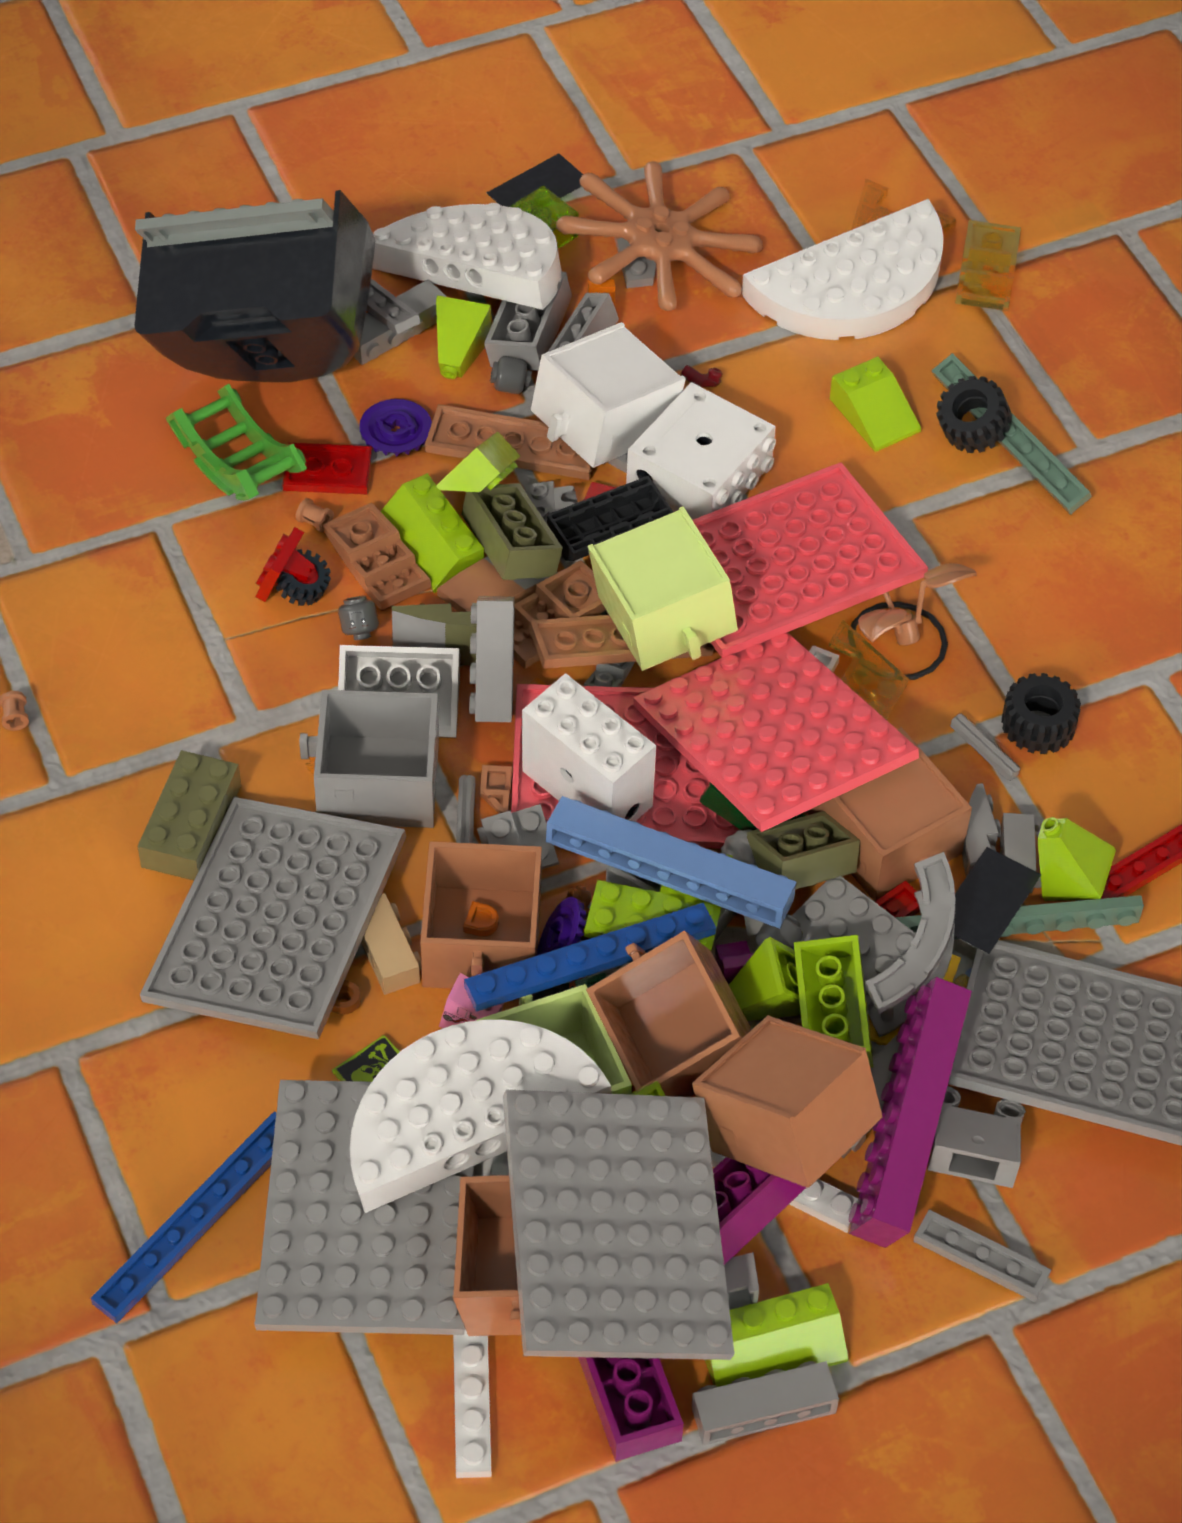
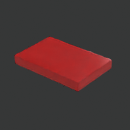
[282,442,372,495]

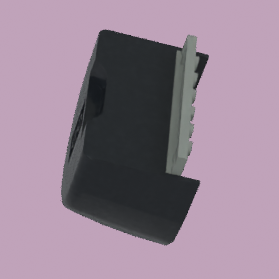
[134,190,376,383]

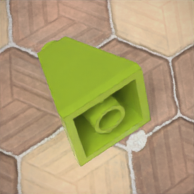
[436,295,493,379]
[1038,817,1116,901]
[729,937,801,1021]

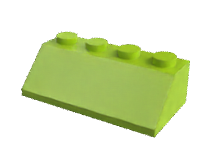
[436,431,520,492]
[380,473,484,593]
[794,935,874,1068]
[704,1283,848,1387]

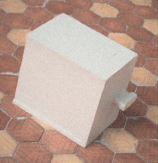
[531,322,686,468]

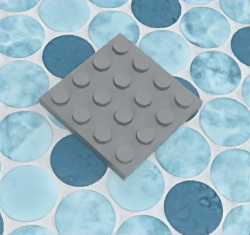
[792,876,916,1011]

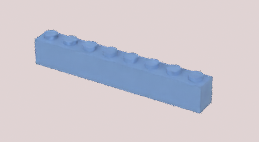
[546,796,797,929]

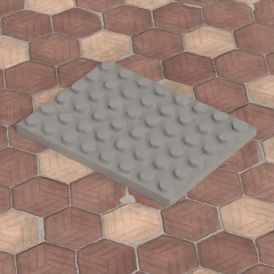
[140,797,406,1039]
[948,940,1182,1146]
[255,1080,474,1335]
[503,1090,734,1360]

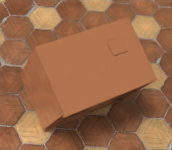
[807,727,972,902]
[420,841,542,989]
[586,931,752,1097]
[692,1016,883,1188]
[453,1175,521,1336]

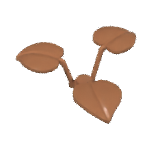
[858,563,977,645]

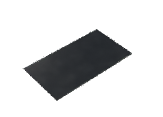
[486,153,583,214]
[954,847,1042,954]

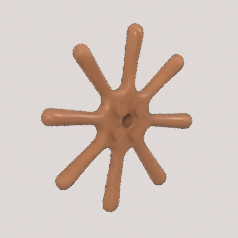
[556,161,763,311]

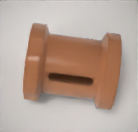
[296,498,334,533]
[0,691,29,731]

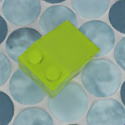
[829,357,921,452]

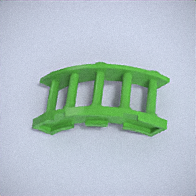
[166,384,307,501]

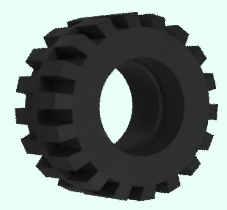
[936,376,1012,453]
[1001,673,1081,754]

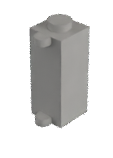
[1000,813,1041,893]

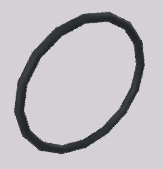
[847,602,948,681]

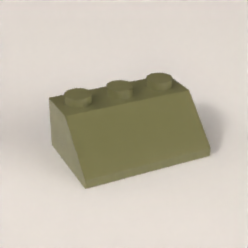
[747,811,860,889]

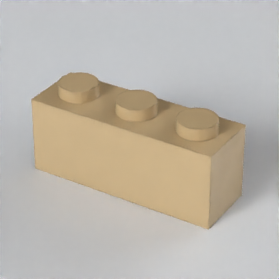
[361,893,422,995]

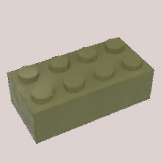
[461,483,563,580]
[137,750,241,880]

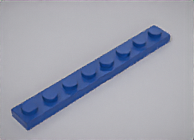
[464,903,716,1012]
[91,1111,276,1323]

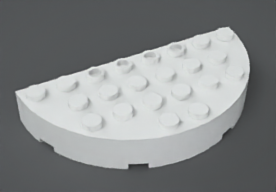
[742,199,943,340]
[372,203,562,310]
[350,1020,612,1213]

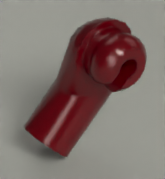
[681,365,723,388]

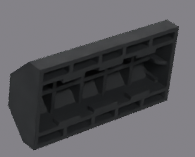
[547,476,674,561]

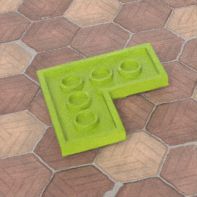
[584,854,733,952]

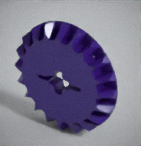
[359,399,432,456]
[537,897,586,956]

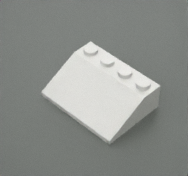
[338,645,461,738]

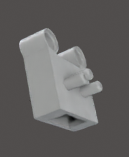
[927,1086,1025,1188]

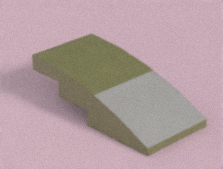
[392,603,477,666]

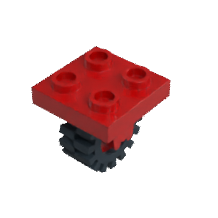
[255,526,331,606]

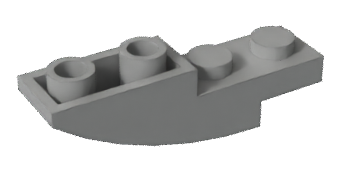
[962,783,1001,877]

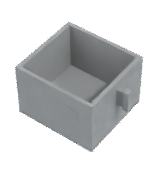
[299,690,439,828]

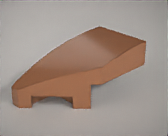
[480,765,513,814]

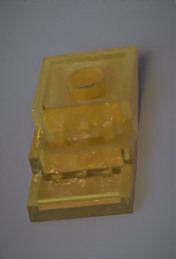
[955,220,1021,311]

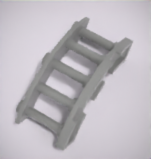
[865,852,955,1038]

